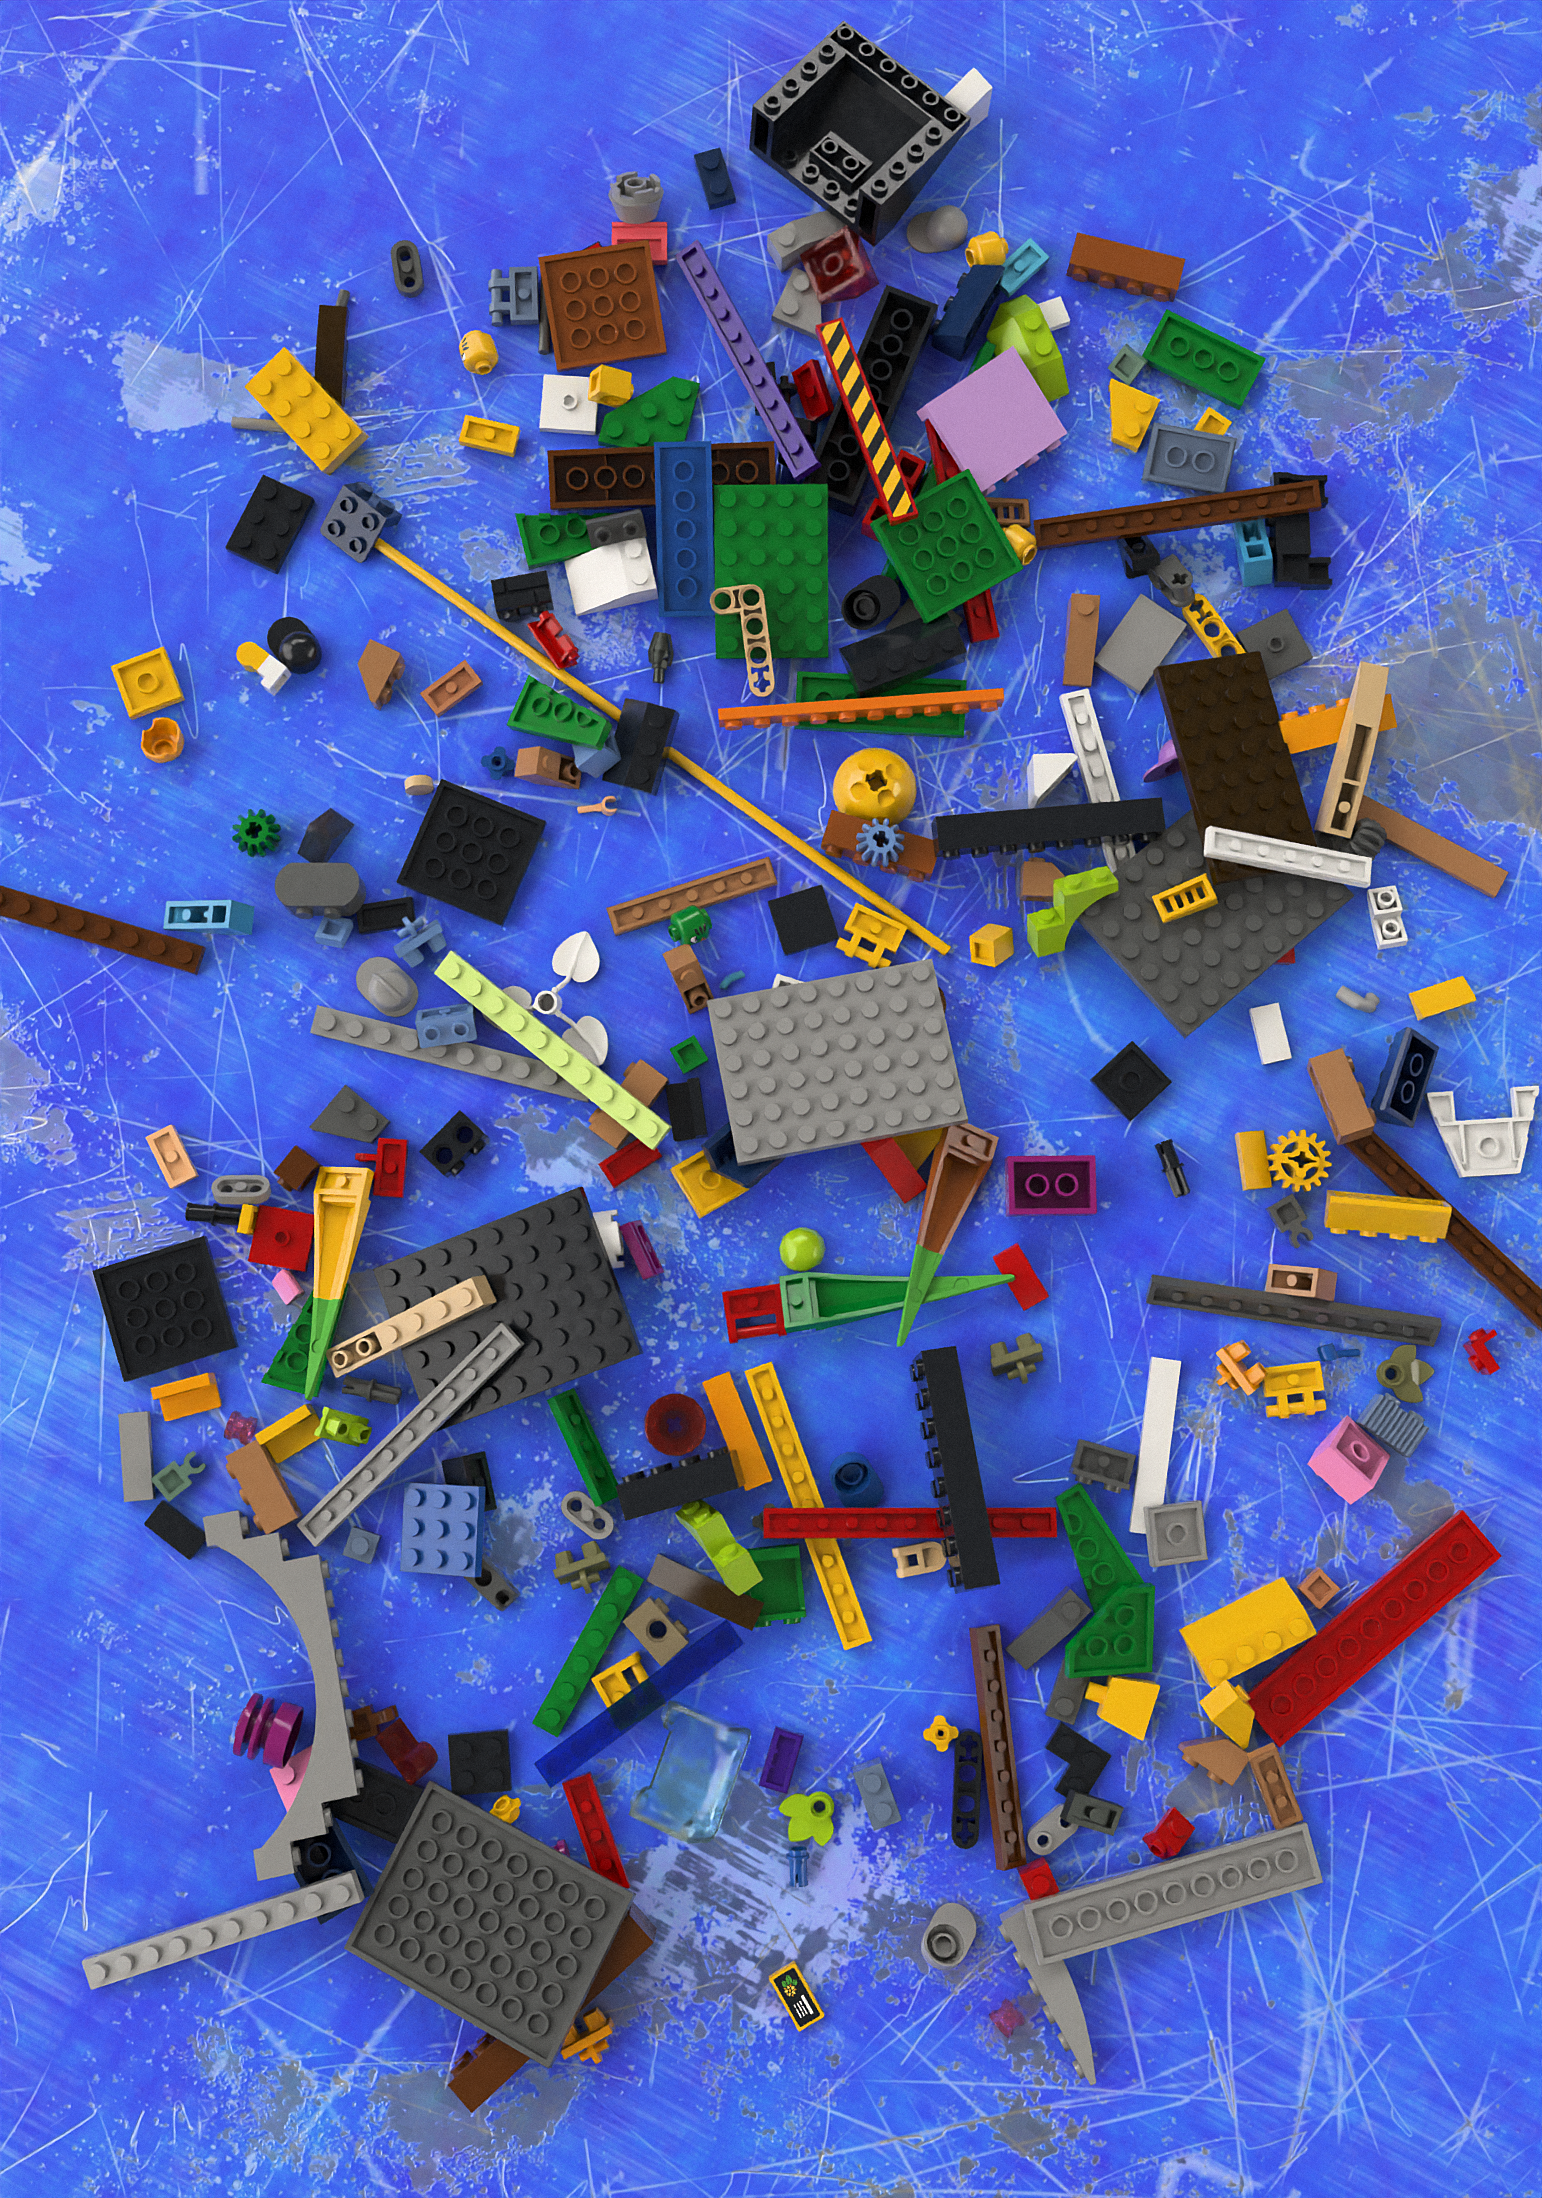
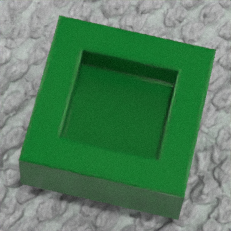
[669,1035,709,1075]

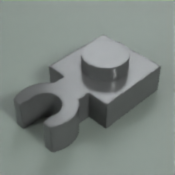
[1266,1194,1313,1249]

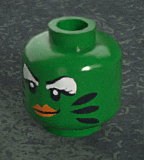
[667,905,712,946]

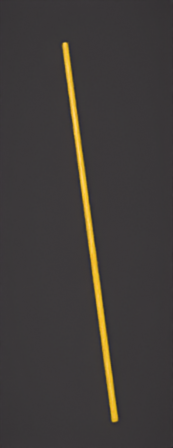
[374,538,951,956]

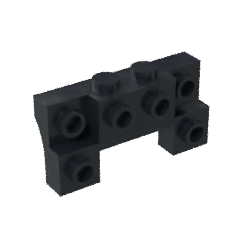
[1265,472,1332,590]

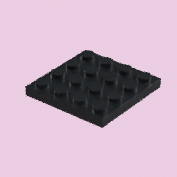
[396,779,547,927]
[92,1236,239,1382]

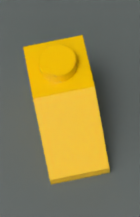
[1199,1679,1255,1750]

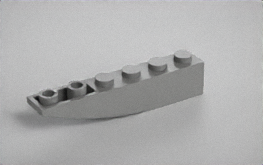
[998,1898,1096,2085]

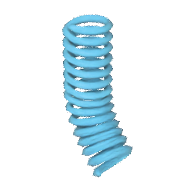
[719,970,745,990]

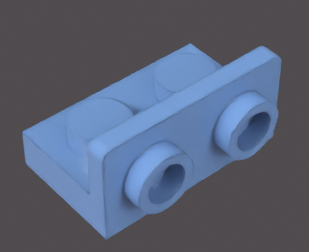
[415,1002,477,1048]

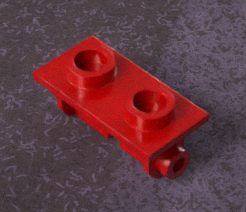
[527,610,580,670]

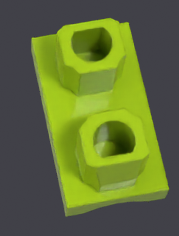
[314,1406,372,1447]

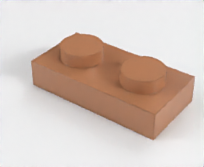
[420,660,483,718]

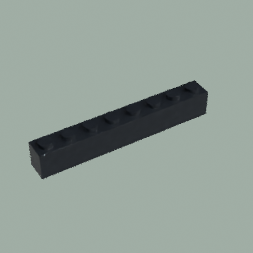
[931,797,1166,860]

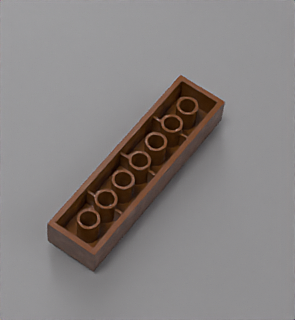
[547,441,776,512]
[448,1902,657,2113]

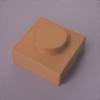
[1297,1567,1340,1610]

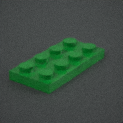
[1142,309,1266,410]

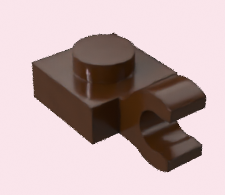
[349,1704,399,1741]

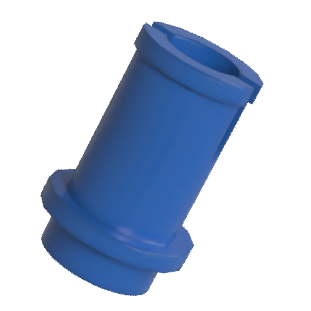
[786,1846,810,1887]

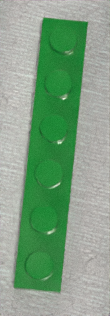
[532,1565,644,1738]

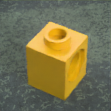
[588,364,634,408]

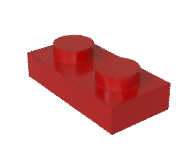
[792,359,834,424]

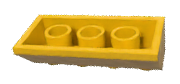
[1324,1190,1452,1243]
[1179,1577,1317,1688]

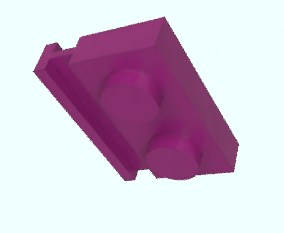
[619,1220,664,1280]

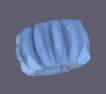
[856,818,905,867]

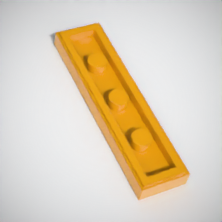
[702,1371,773,1491]

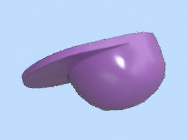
[1143,739,1181,783]

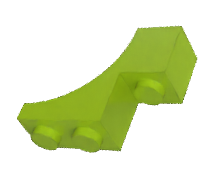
[1027,866,1119,958]
[675,1499,763,1596]

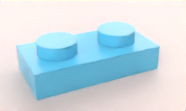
[1000,238,1049,298]

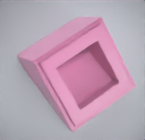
[272,1269,304,1305]

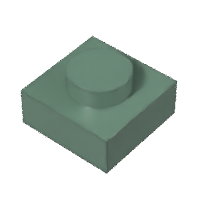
[1108,344,1148,386]

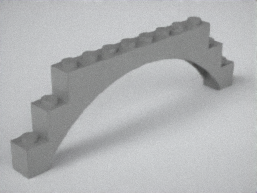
[203,1510,364,1881]

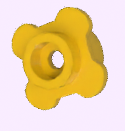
[923,1715,959,1752]
[489,1794,521,1824]

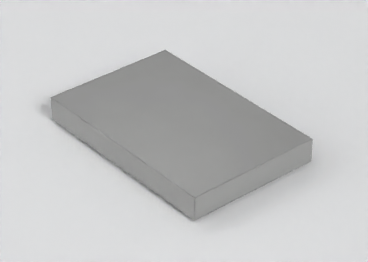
[1094,594,1187,694]

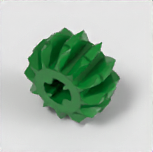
[232,809,281,857]

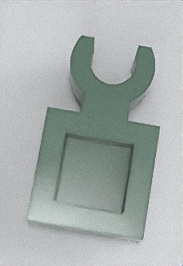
[150,1451,206,1502]

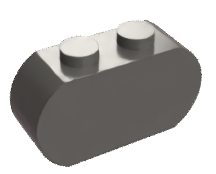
[275,863,366,919]

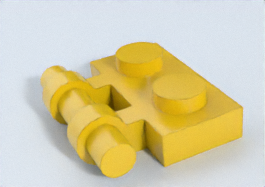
[835,903,908,969]
[1262,1361,1326,1419]

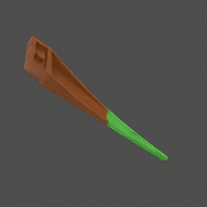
[897,1123,999,1347]

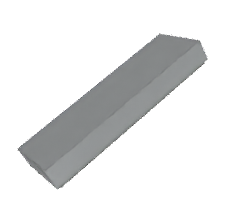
[118,1411,156,1502]

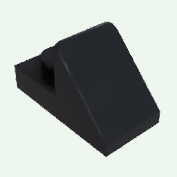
[1117,535,1160,579]

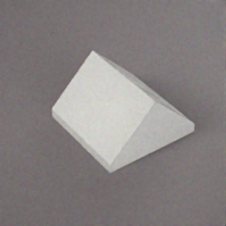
[1027,753,1078,808]

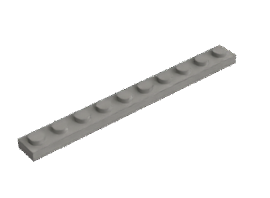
[310,1005,589,1103]
[297,1323,524,1547]
[81,1869,365,1990]

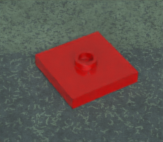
[248,1205,314,1272]

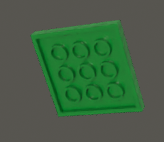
[870,469,1024,624]

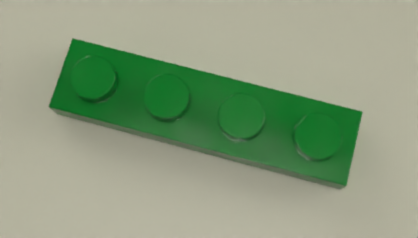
[547,1388,618,1507]

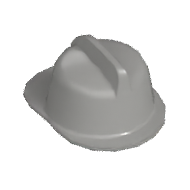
[356,957,418,1017]

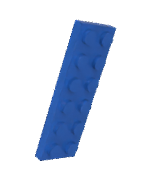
[654,441,715,617]

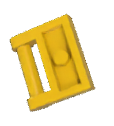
[591,1651,667,1731]

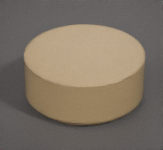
[404,775,434,795]

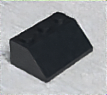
[602,698,680,796]

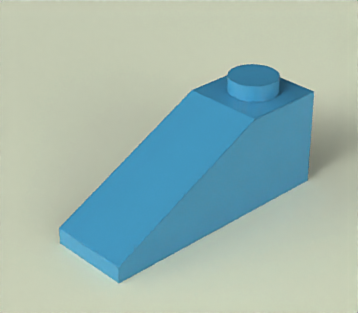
[1232,519,1273,587]
[163,900,255,935]

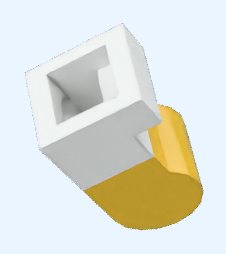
[236,642,292,696]

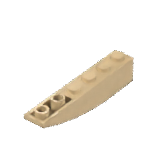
[1314,661,1389,838]
[326,1275,497,1378]

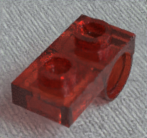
[375,1718,438,1786]

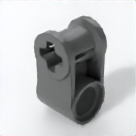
[1147,554,1195,608]

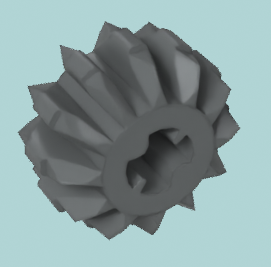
[1339,817,1387,861]

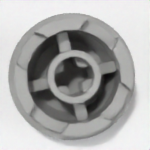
[608,171,664,224]

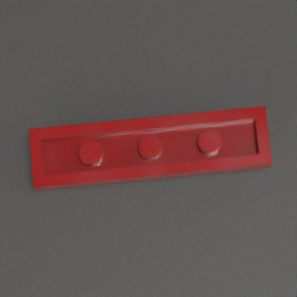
[562,1771,631,1889]

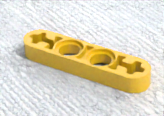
[1182,594,1246,658]

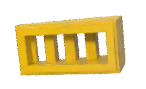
[1152,873,1218,924]

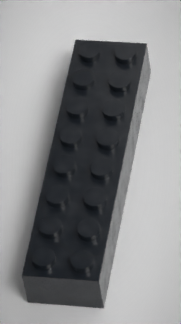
[803,285,938,517]
[909,1346,1000,1594]

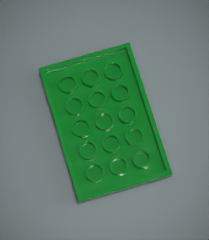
[714,484,828,659]

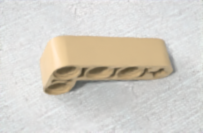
[710,584,775,697]

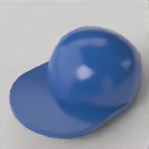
[829,1452,884,1508]

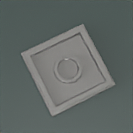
[1143,1500,1208,1567]

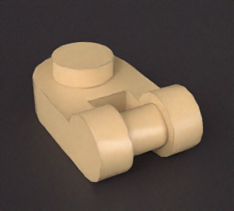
[891,1541,947,1578]

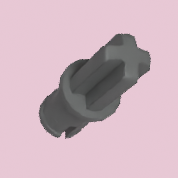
[342,1375,402,1405]

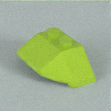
[986,294,1069,402]

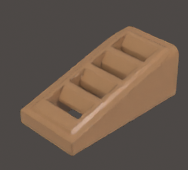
[985,497,1031,528]

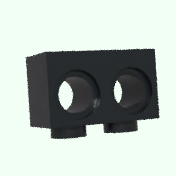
[419,1110,488,1178]

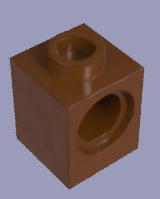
[273,1145,323,1192]

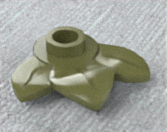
[1376,1345,1435,1403]

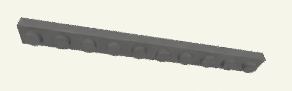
[1146,1275,1442,1347]

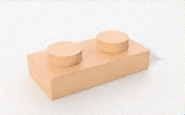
[145,1124,199,1189]

